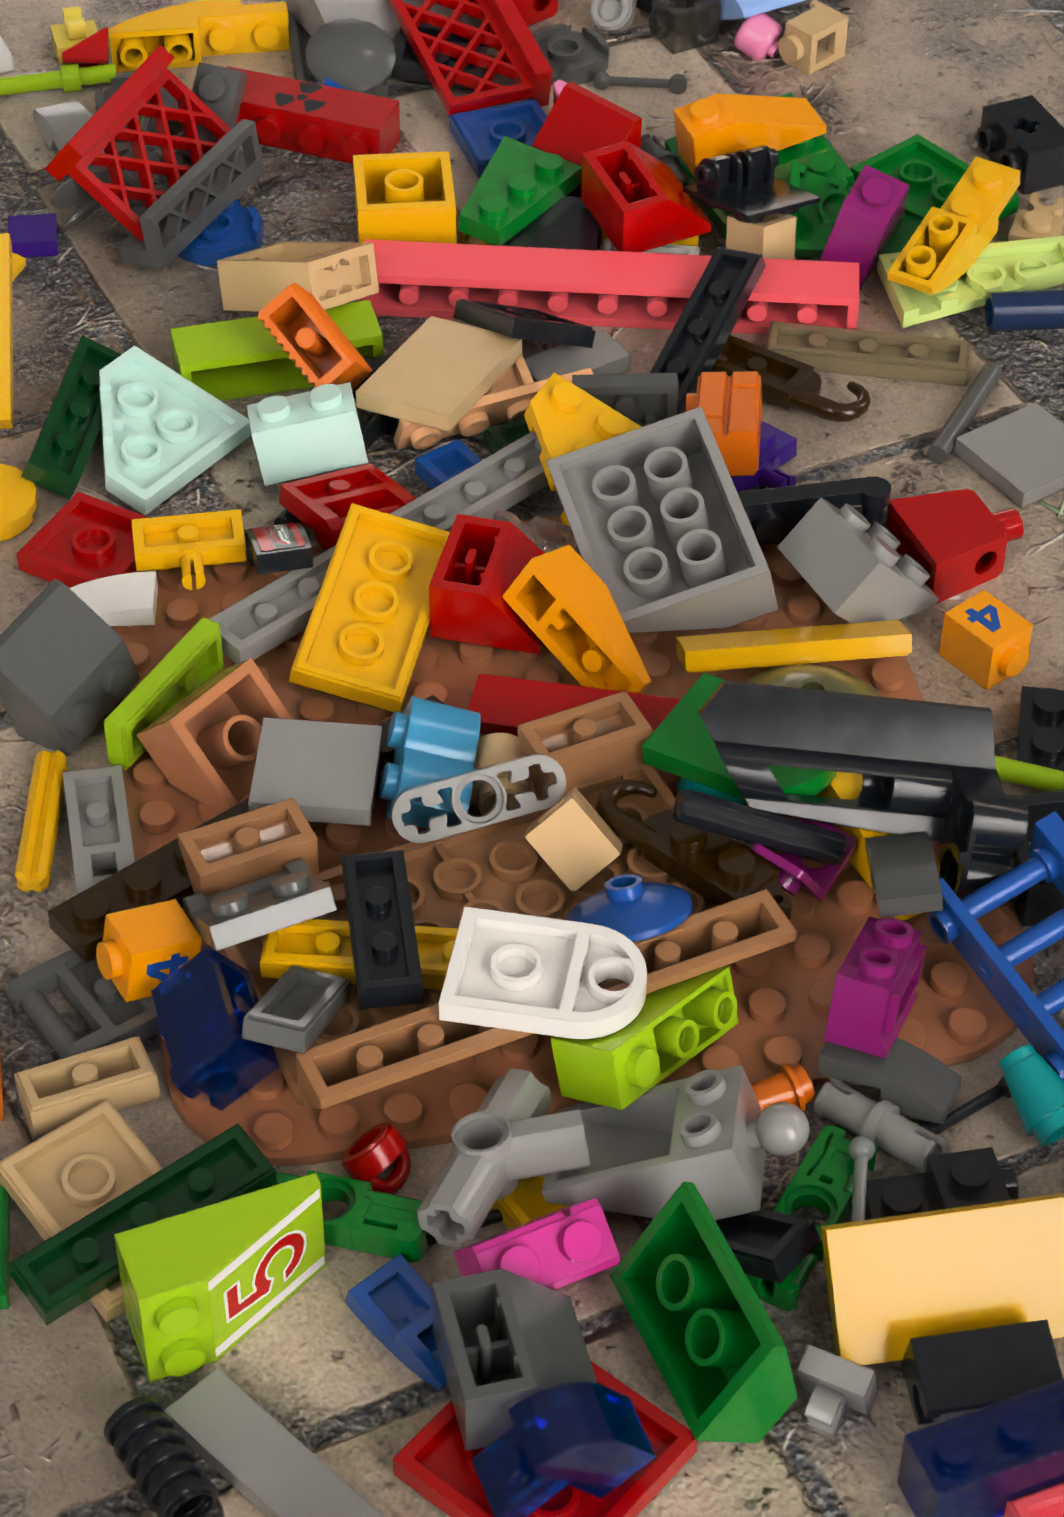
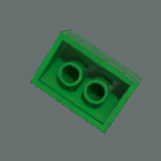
[609,1181,798,1443]

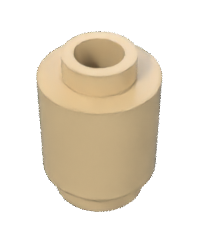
[471,733,531,815]

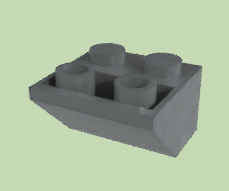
[432,1269,607,1451]

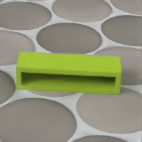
[170,300,383,401]

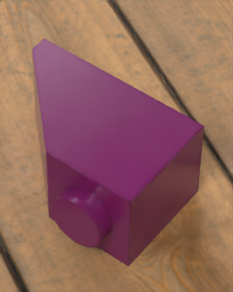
[820,164,909,290]

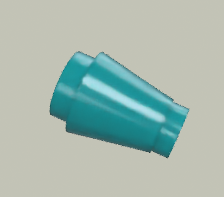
[998,1044,1064,1146]

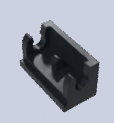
[900,1319,1064,1425]

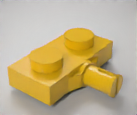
[131,509,247,590]

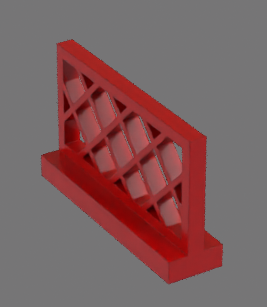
[387,0,553,116]
[45,45,232,242]

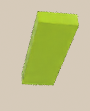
[104,617,224,770]

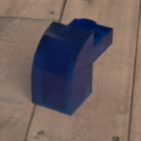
[471,1382,656,1517]

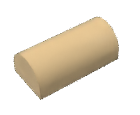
[14,1036,160,1137]

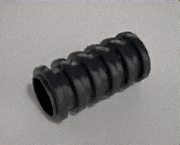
[104,1396,218,1517]

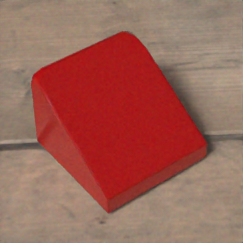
[62,27,109,67]

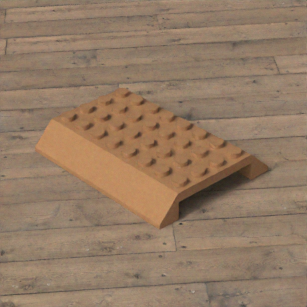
[178,691,797,1110]

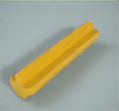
[14,750,68,893]

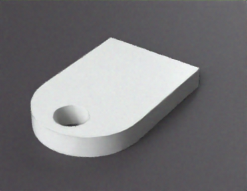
[439,906,647,1039]

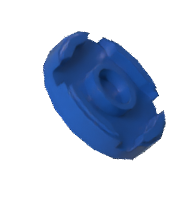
[178,199,264,266]

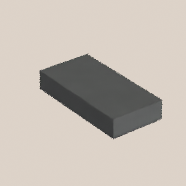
[242,965,351,1053]

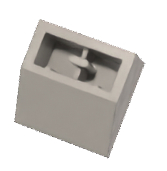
[777,498,940,623]

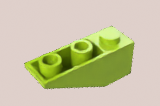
[550,965,739,1110]

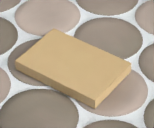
[355,316,522,432]
[0,1099,163,1323]

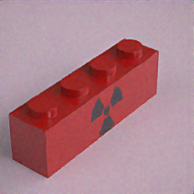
[226,66,400,164]

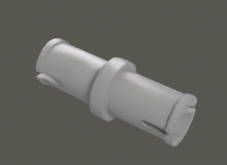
[814,1078,947,1173]

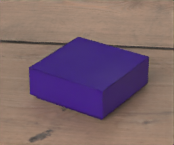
[8,213,58,258]

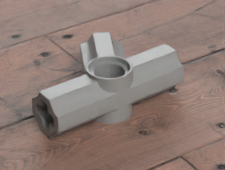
[417,1068,590,1248]

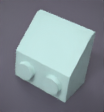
[247,382,368,486]

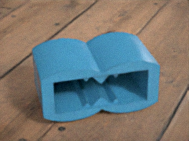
[378,696,481,828]

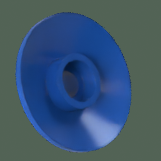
[566,874,693,942]

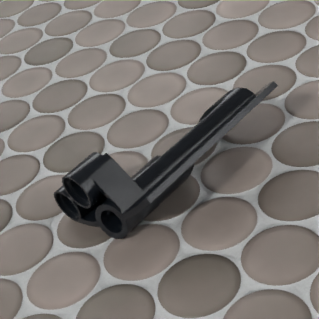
[698,680,1028,907]

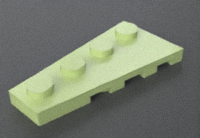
[877,236,1064,328]

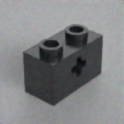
[977,95,1064,195]

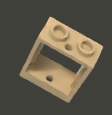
[217,241,379,312]

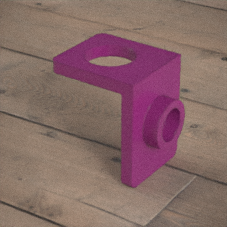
[751,819,858,901]

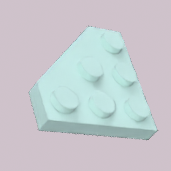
[99,346,251,516]

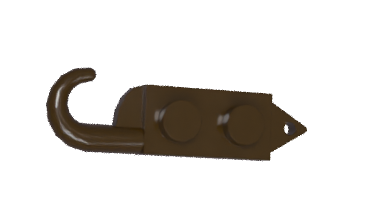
[711,335,871,422]
[596,779,792,919]

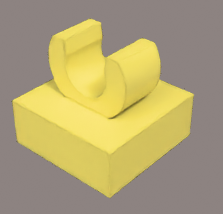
[50,6,98,64]

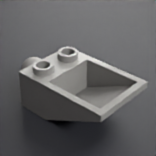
[542,1065,810,1220]

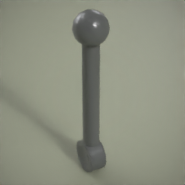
[593,71,687,94]

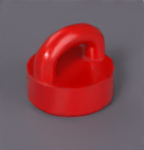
[341,1122,411,1194]

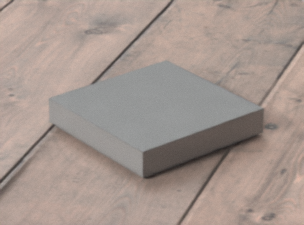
[954,402,1064,508]
[248,717,382,826]

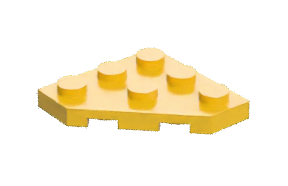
[524,372,641,539]

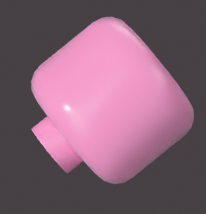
[734,12,783,61]

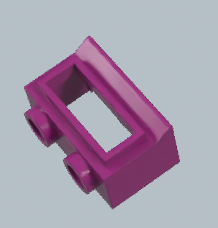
[823,916,926,1059]

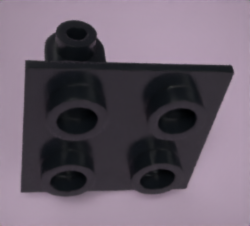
[683,145,821,223]

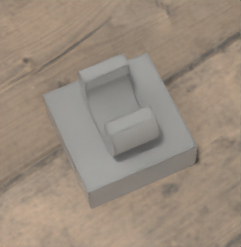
[797,1344,878,1437]

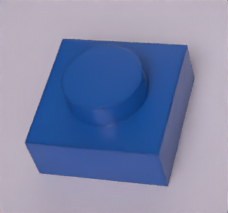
[415,439,482,490]

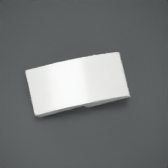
[70,571,158,627]

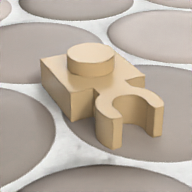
[1008,192,1064,241]

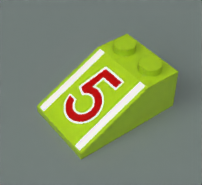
[114,1173,326,1382]

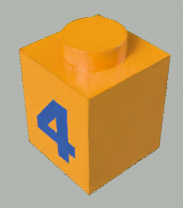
[939,590,1033,690]
[96,899,202,1002]

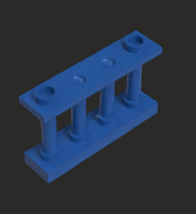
[927,811,1064,1080]

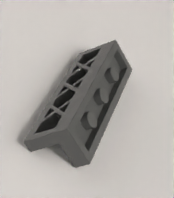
[118,119,264,270]

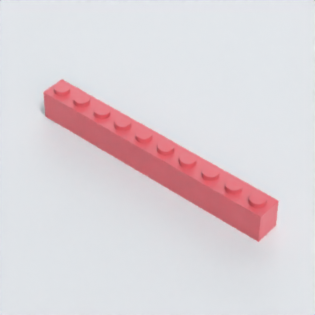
[359,239,859,335]

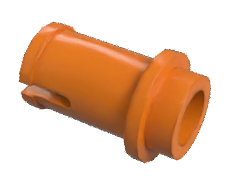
[751,1063,815,1112]

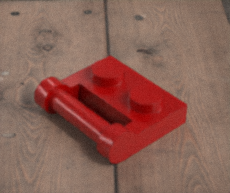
[279,463,416,549]

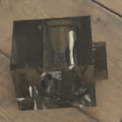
[648,0,721,54]

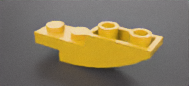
[108,0,290,72]
[887,156,1020,295]

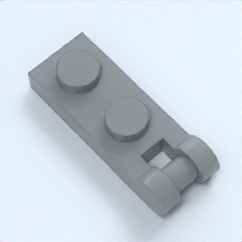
[62,765,135,894]

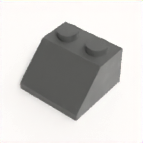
[0,579,140,756]

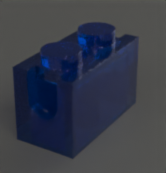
[151,946,279,1111]

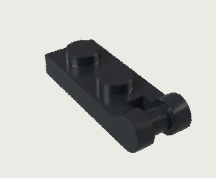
[738,476,892,545]

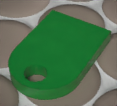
[642,673,837,801]

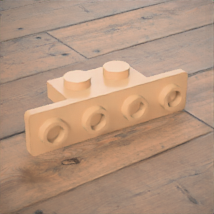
[393,355,594,450]

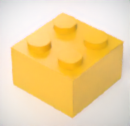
[353,151,457,244]

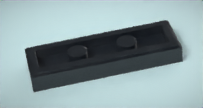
[341,850,424,1010]

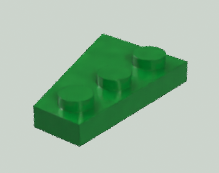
[459,136,582,246]
[789,160,929,262]

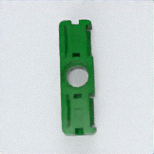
[745,1125,877,1311]
[270,1170,431,1262]

